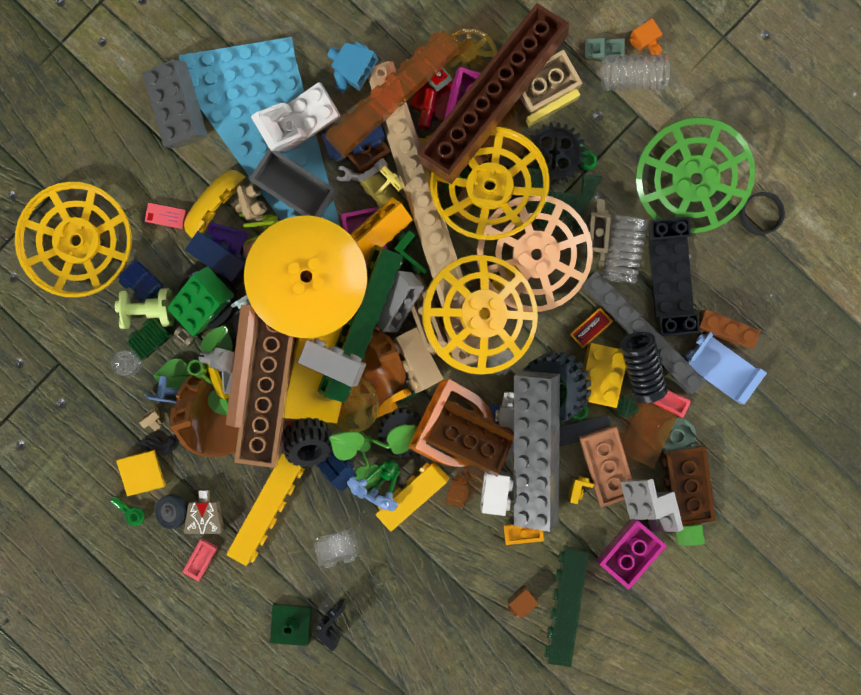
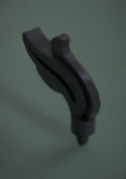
[138,434,176,456]

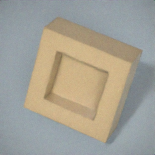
[139,406,162,431]

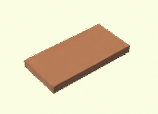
[579,425,633,508]

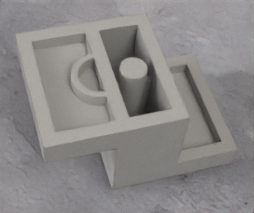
[621,479,684,532]

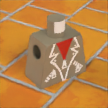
[184,489,224,534]

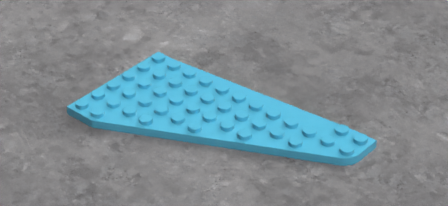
[179,37,341,227]

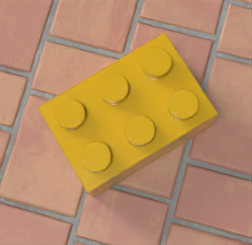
[582,343,626,408]

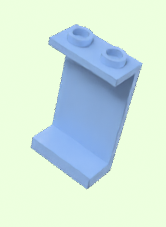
[685,332,767,404]

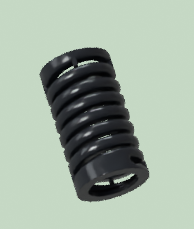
[620,332,668,403]

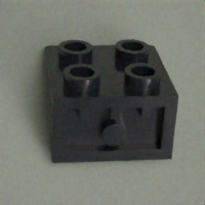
[315,599,347,652]

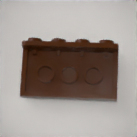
[427,400,514,477]
[661,445,716,526]

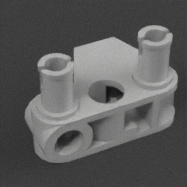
[199,347,235,395]

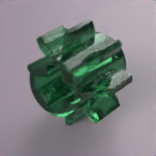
[614,396,639,418]

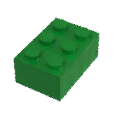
[167,266,235,337]

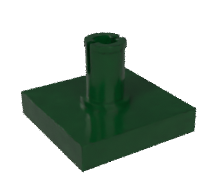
[270,603,312,646]

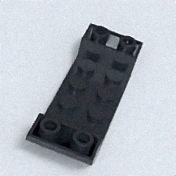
[648,217,700,336]

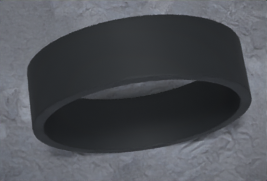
[739,192,785,235]

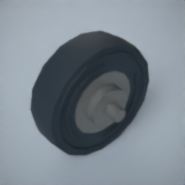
[155,494,187,529]

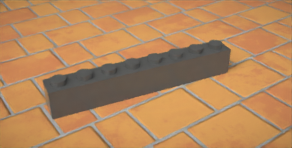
[581,271,706,395]

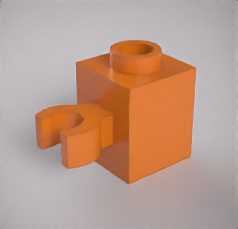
[630,18,663,58]

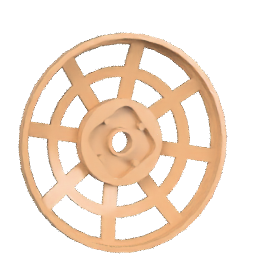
[477,196,593,312]

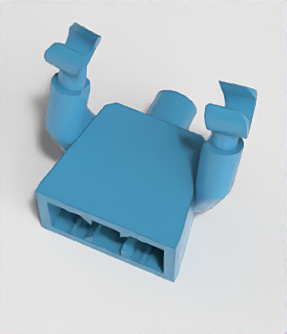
[328,42,378,94]

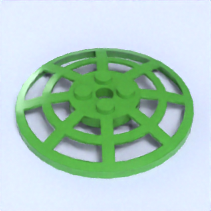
[636,117,755,233]

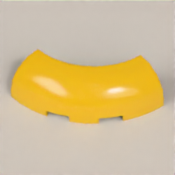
[184,169,245,238]

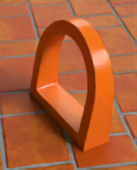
[408,379,493,467]

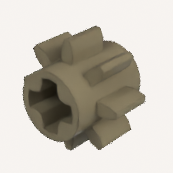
[174,325,198,347]

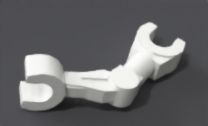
[336,158,388,182]

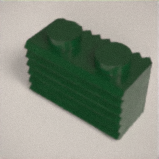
[126,318,173,360]

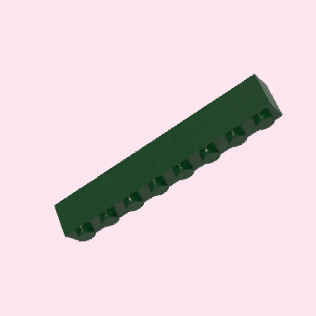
[318,245,403,403]

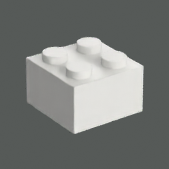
[480,471,513,516]

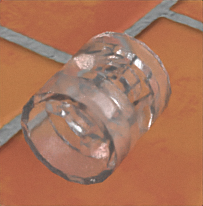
[111,351,144,376]

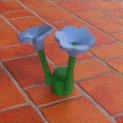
[347,460,401,511]

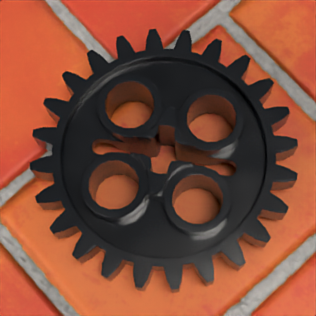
[524,122,587,185]

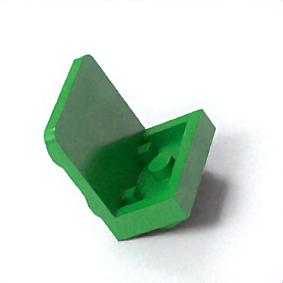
[394,231,428,274]

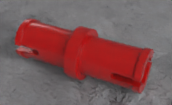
[418,88,438,130]

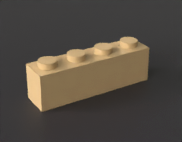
[411,274,448,355]

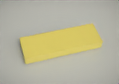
[525,89,580,128]

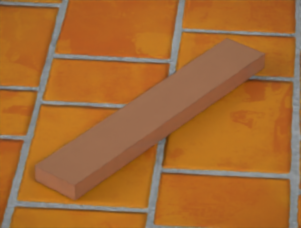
[226,304,256,427]

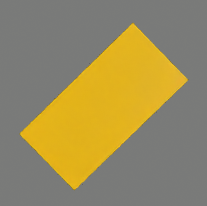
[284,326,343,423]

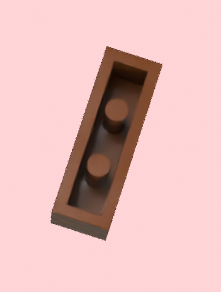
[699,310,761,349]

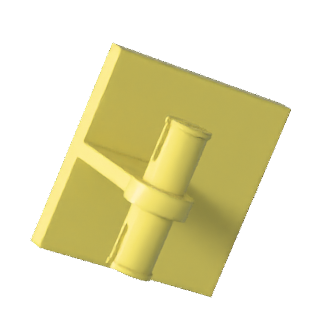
[360,165,404,208]

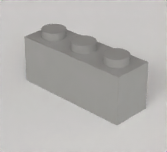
[377,271,424,332]
[298,338,366,387]

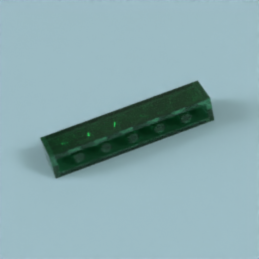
[544,545,589,667]

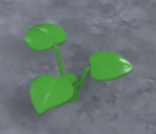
[153,326,233,415]
[329,424,417,491]

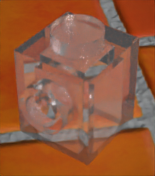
[488,346,514,376]

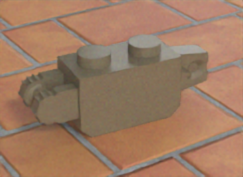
[585,199,611,269]

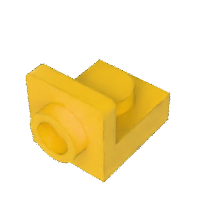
[567,476,594,504]

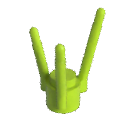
[239,213,279,245]

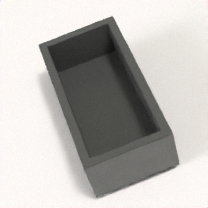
[142,59,208,149]
[249,148,338,218]

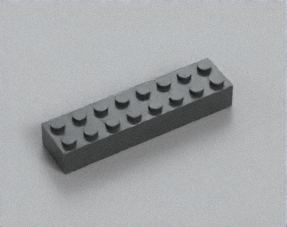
[514,370,560,532]

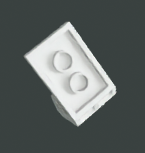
[251,82,341,152]

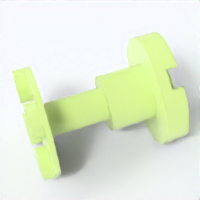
[115,288,175,329]

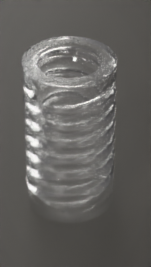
[600,54,670,91]
[603,216,648,285]

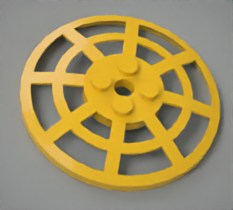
[430,127,549,240]
[15,182,132,298]
[422,255,538,375]

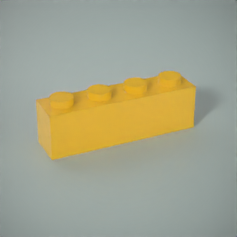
[375,461,449,531]

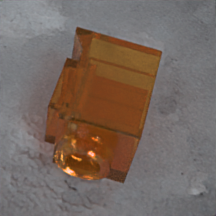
[446,477,470,509]

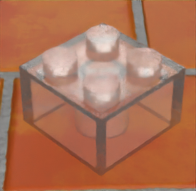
[313,528,360,568]

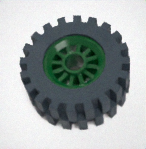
[522,351,591,423]

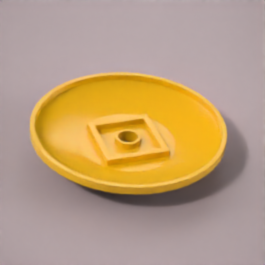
[244,216,367,338]

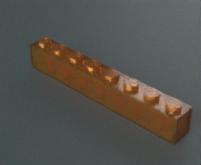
[325,29,459,159]

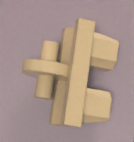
[235,185,267,221]

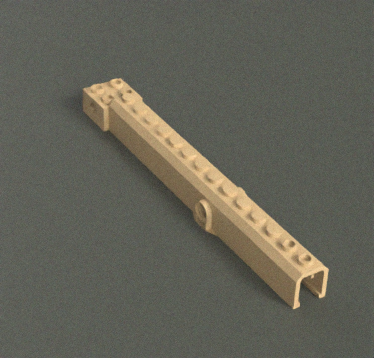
[368,61,494,365]

